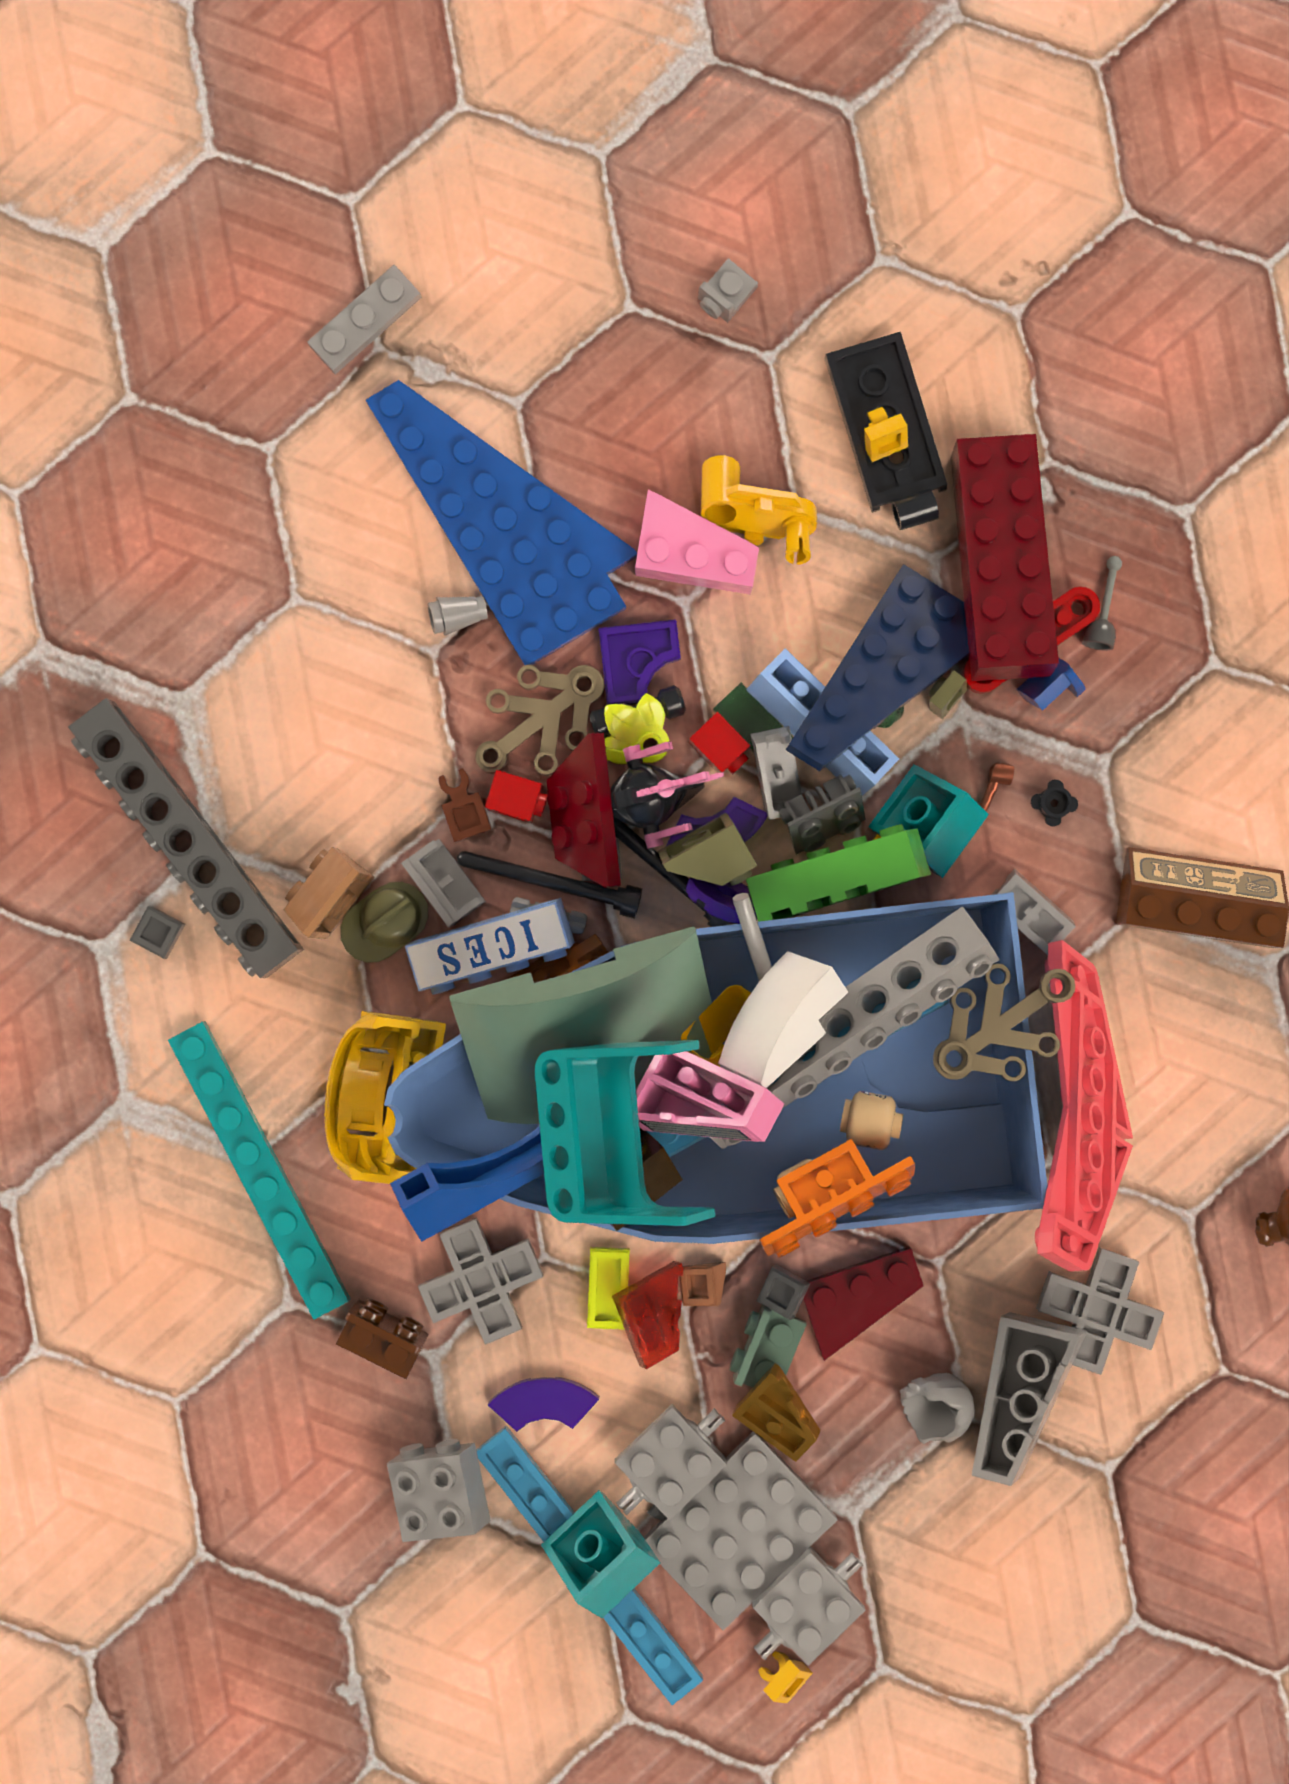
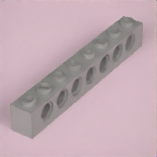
[710,906,1000,1149]

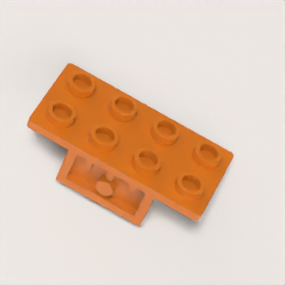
[759,1139,915,1258]

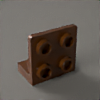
[336,1298,429,1379]

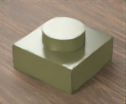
[928,670,967,720]

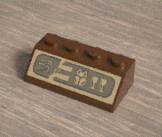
[1115,847,1289,948]

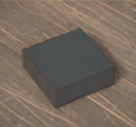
[130,906,185,959]
[756,1264,810,1320]

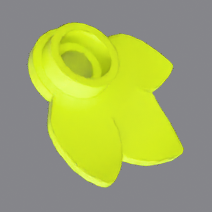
[604,693,669,764]

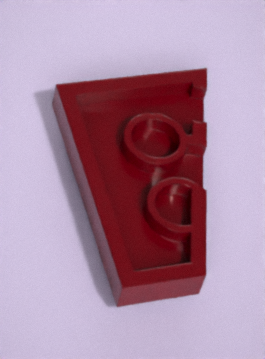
[803,1246,924,1361]

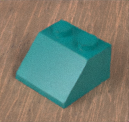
[868,764,989,878]
[541,1490,661,1618]

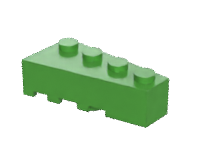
[746,824,931,922]

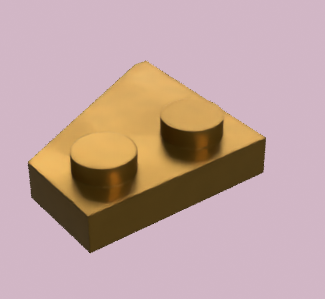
[732,1363,821,1462]

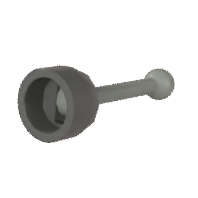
[1082,556,1122,651]

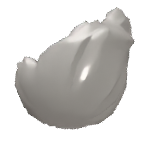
[900,1373,975,1444]

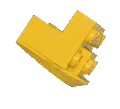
[324,1011,446,1184]

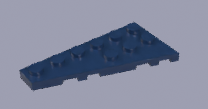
[786,564,969,771]

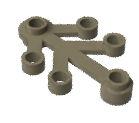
[475,665,604,776]
[933,963,1075,1082]

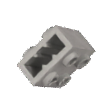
[387,1439,491,1542]

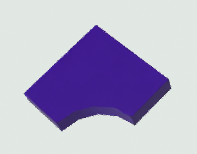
[599,619,681,705]

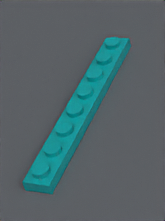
[168,1021,351,1320]

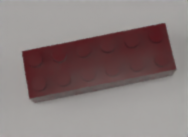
[951,434,1059,681]

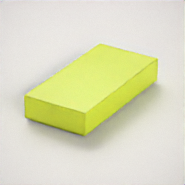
[587,1247,630,1330]

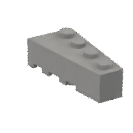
[972,1312,1088,1486]

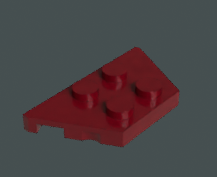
[546,733,621,887]

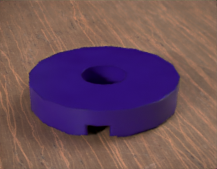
[686,877,757,924]

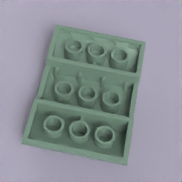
[449,926,712,1124]

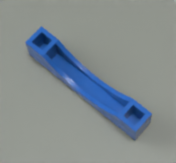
[390,1126,544,1242]

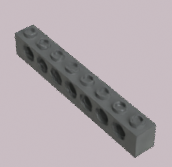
[68,698,304,979]

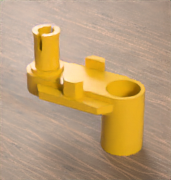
[701,455,817,565]

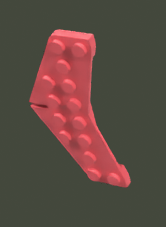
[1035,940,1133,1272]

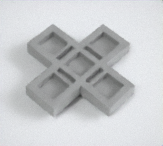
[418,1217,544,1345]
[1036,1247,1164,1375]

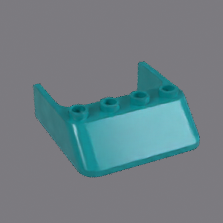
[535,1040,715,1226]

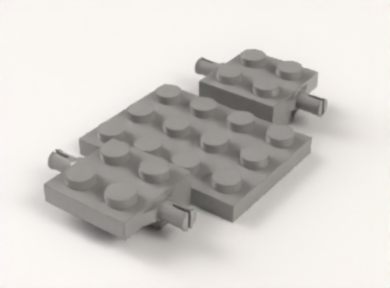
[615,1404,866,1666]

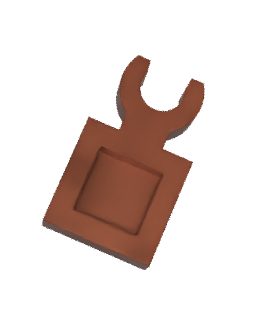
[439,768,492,843]

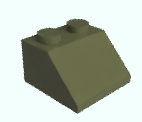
[658,813,757,886]

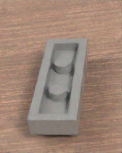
[307,265,422,375]

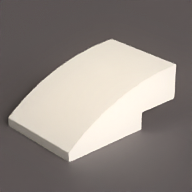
[718,951,848,1088]

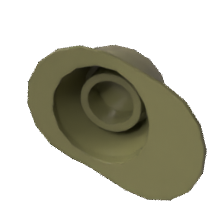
[340,882,428,963]

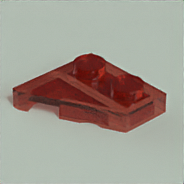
[612,1261,684,1369]

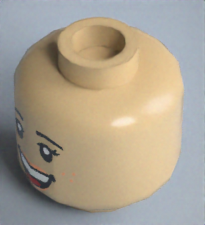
[840,1091,903,1150]

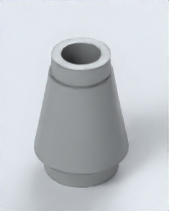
[427,596,488,636]

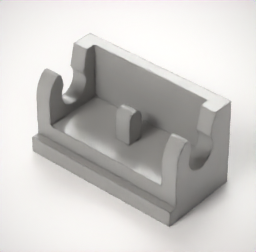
[750,726,802,820]
[401,839,486,927]
[992,869,1076,955]

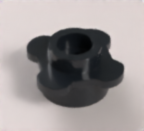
[1030,780,1078,827]

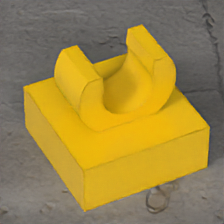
[864,407,908,462]
[758,1651,813,1703]

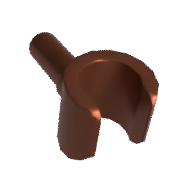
[979,762,1015,812]

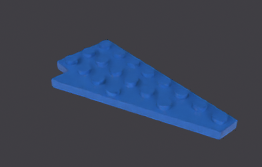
[366,380,637,665]

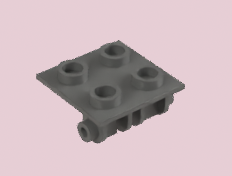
[778,775,866,855]

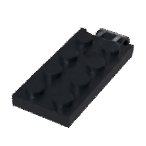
[825,331,948,530]

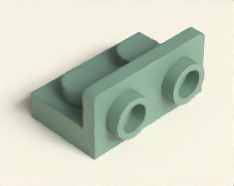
[729,1305,807,1387]

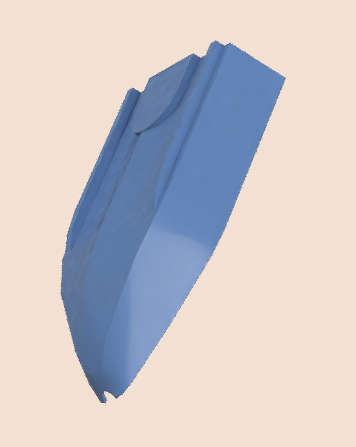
[384,892,1048,1244]

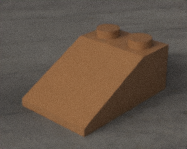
[283,847,375,939]

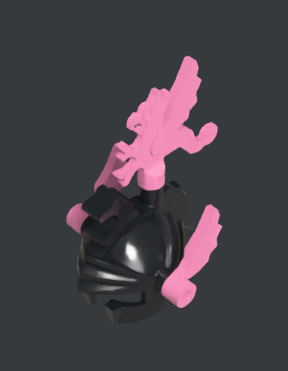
[610,742,724,849]

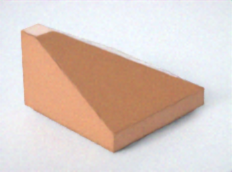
[679,1262,726,1306]

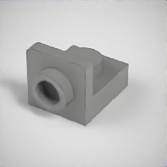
[698,258,758,323]

